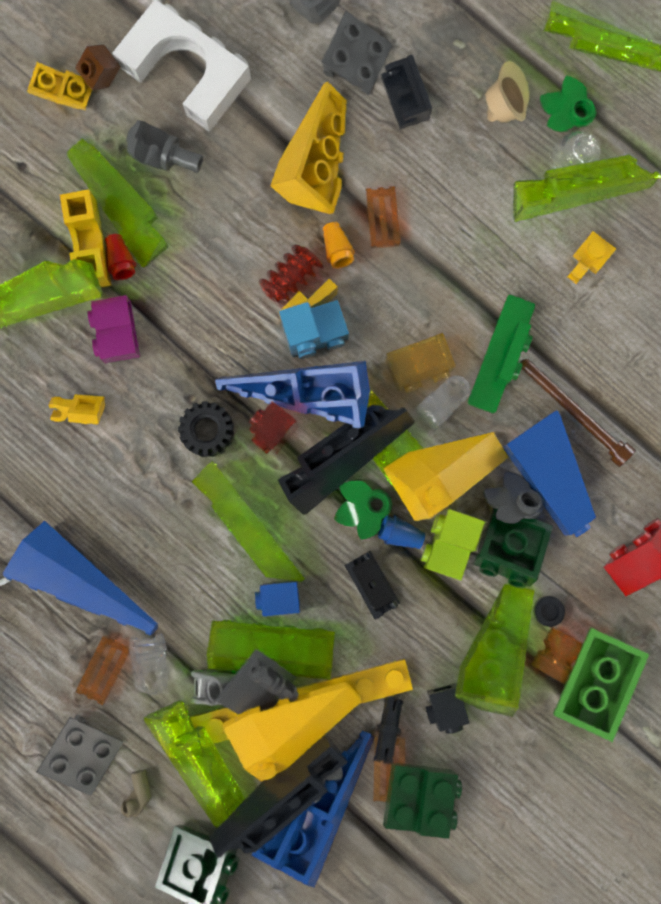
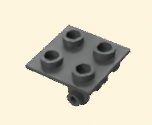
[321,11,393,95]
[216,649,298,715]
[37,715,123,796]

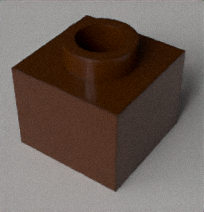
[75,44,121,90]

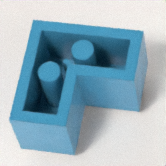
[279,300,349,359]

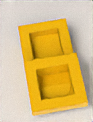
[278,279,338,320]

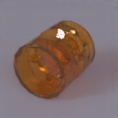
[531,627,583,684]

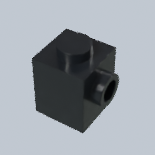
[425,683,469,734]

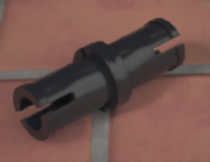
[374,697,404,764]

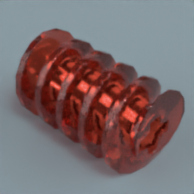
[258,244,325,309]

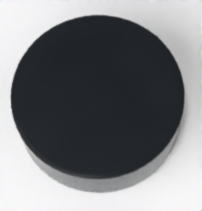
[533,596,565,627]

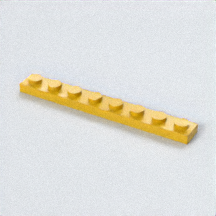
[168,659,413,754]

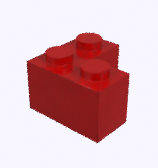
[604,518,661,596]

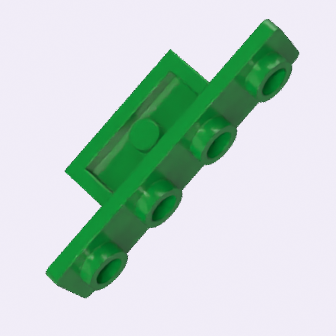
[467,295,535,414]

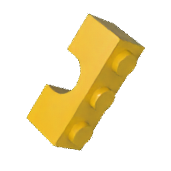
[60,189,112,291]

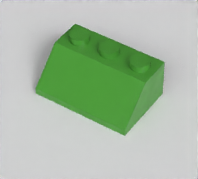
[553,628,649,742]

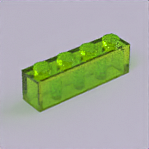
[207,620,335,680]

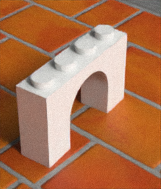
[112,0,251,132]

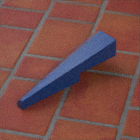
[215,361,370,428]
[3,520,158,636]
[252,730,375,888]

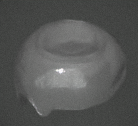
[552,131,601,177]

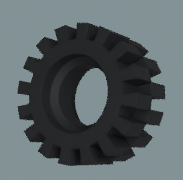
[178,401,235,457]

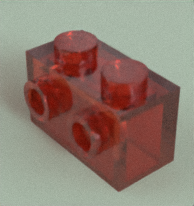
[249,401,299,455]

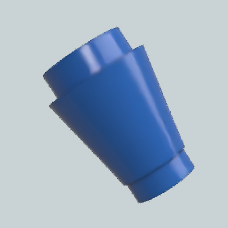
[378,515,426,549]

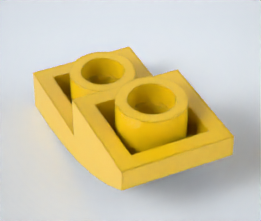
[27,62,92,110]

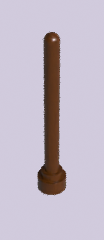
[520,359,636,467]

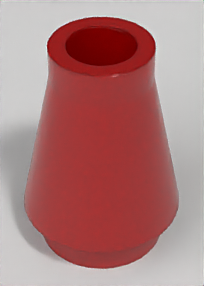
[105,234,137,280]

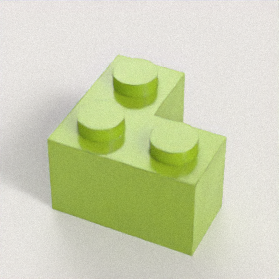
[421,509,485,581]

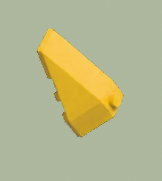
[270,82,347,214]
[383,432,509,521]
[222,682,362,782]

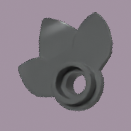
[483,472,543,523]

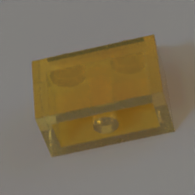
[385,333,456,393]

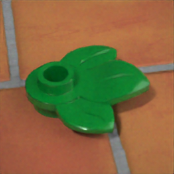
[540,76,596,132]
[334,481,392,540]

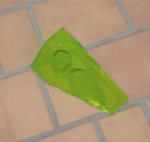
[455,584,534,717]

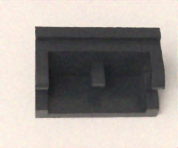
[381,54,432,130]
[344,550,400,620]

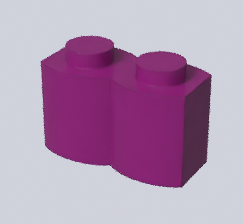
[87,295,140,364]

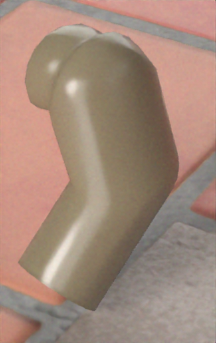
[121,769,151,818]

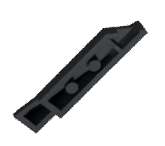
[278,405,415,515]
[210,734,348,857]

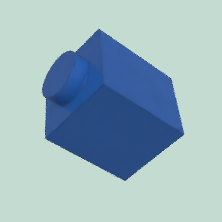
[255,581,300,617]

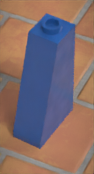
[503,410,596,537]

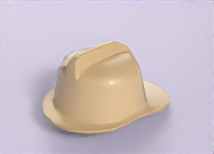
[485,61,529,123]

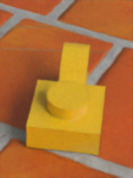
[567,231,616,284]
[48,394,105,424]

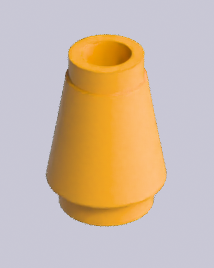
[323,222,355,269]

